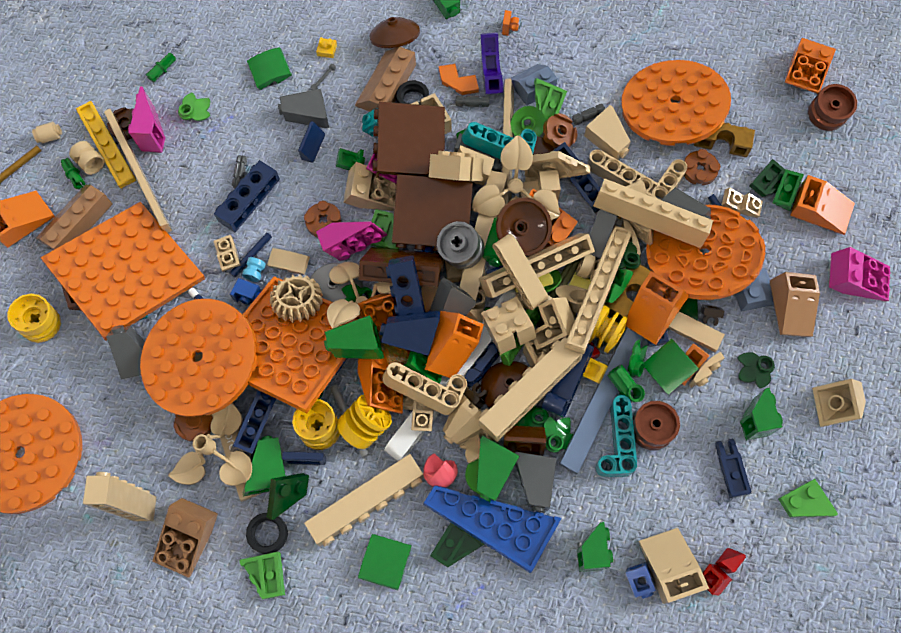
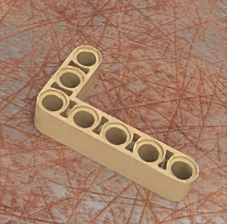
[587,150,687,200]

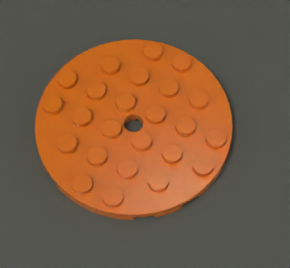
[622,60,731,146]
[646,205,765,300]
[140,299,257,417]
[0,394,82,514]

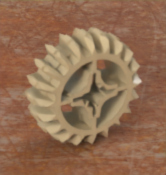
[270,274,323,323]

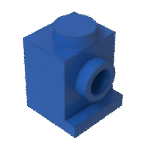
[230,278,262,305]
[625,562,656,599]

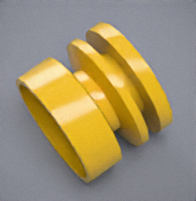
[7,294,61,343]
[589,305,628,354]
[337,394,392,449]
[292,399,340,450]

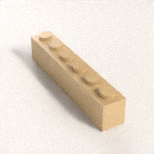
[593,179,713,248]
[479,233,595,298]
[479,337,583,442]
[304,454,424,547]
[83,472,156,521]

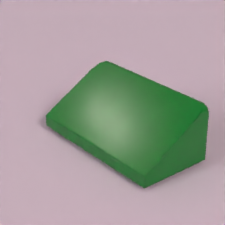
[772,169,804,211]

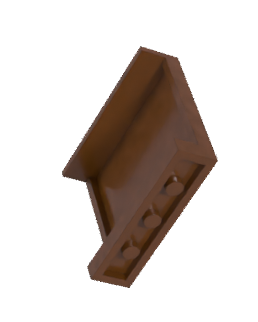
[373,102,445,178]
[392,174,473,251]
[359,247,445,287]

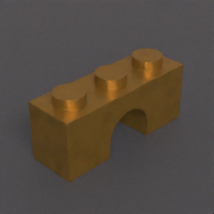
[694,123,755,157]
[604,265,651,323]

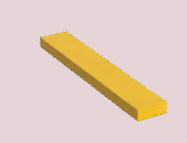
[75,101,137,189]

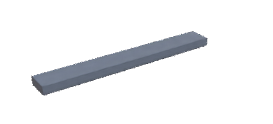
[559,328,644,474]

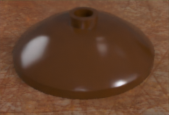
[369,17,420,48]
[496,197,552,256]
[481,361,529,409]

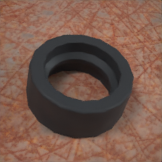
[396,80,429,105]
[246,513,288,554]

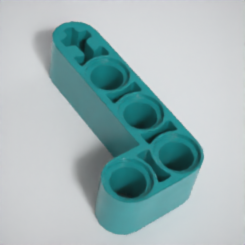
[461,122,536,159]
[595,395,637,477]

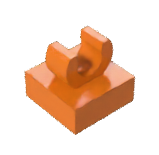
[502,10,519,36]

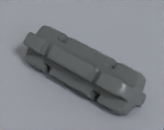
[456,96,490,107]
[572,104,605,125]
[231,155,247,188]

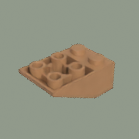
[769,272,820,337]
[152,498,218,578]

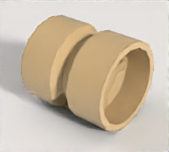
[69,141,105,175]
[575,254,600,281]

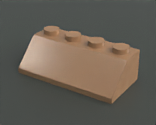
[355,47,416,112]
[36,185,113,251]

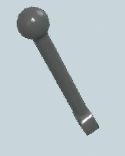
[311,64,336,90]

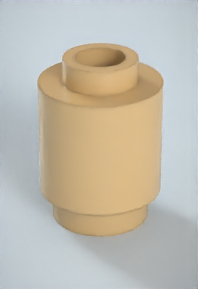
[32,122,62,144]

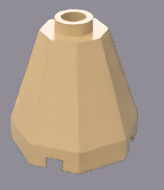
[443,394,484,445]

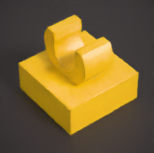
[316,37,337,58]
[583,358,608,384]

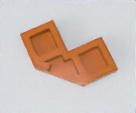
[439,64,479,95]

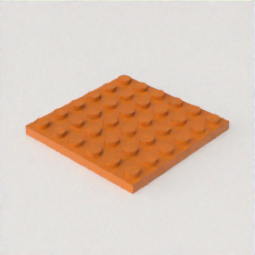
[40,201,205,341]
[243,276,362,414]

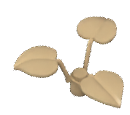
[472,135,560,220]
[327,262,392,329]
[168,403,252,486]

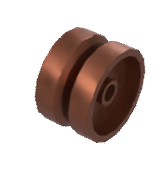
[808,84,858,131]
[633,401,680,450]

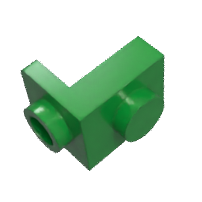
[336,148,365,170]

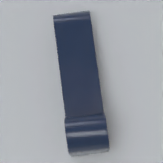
[542,344,594,418]

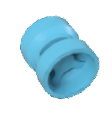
[242,257,266,282]

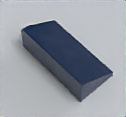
[298,121,325,163]

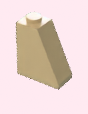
[584,105,631,160]

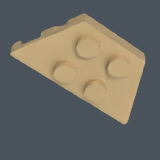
[525,151,591,182]

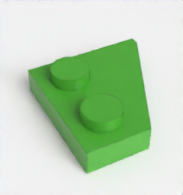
[534,78,567,120]
[371,209,399,249]
[778,479,838,517]
[239,552,285,599]

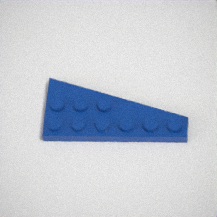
[423,486,562,573]

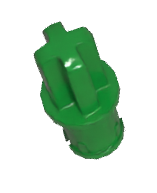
[145,53,176,83]
[61,158,85,189]

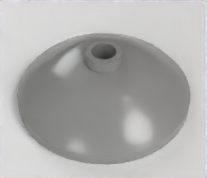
[310,263,363,302]

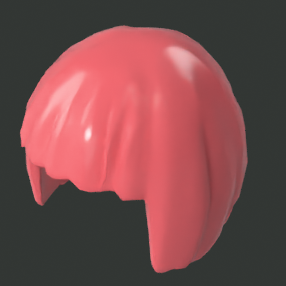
[424,453,458,488]

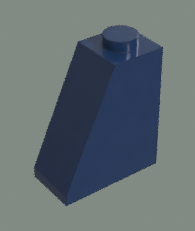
[379,311,440,356]

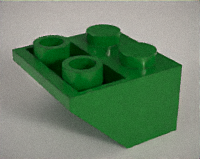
[740,388,783,441]
[577,522,613,572]

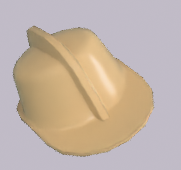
[555,285,587,314]

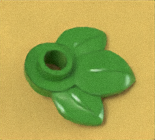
[178,92,210,121]

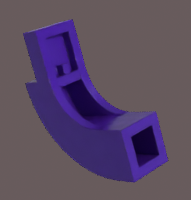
[480,32,503,94]

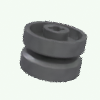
[437,221,485,269]

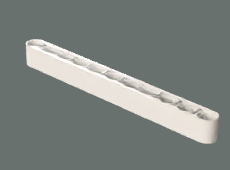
[384,289,516,461]

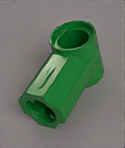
[607,365,645,403]

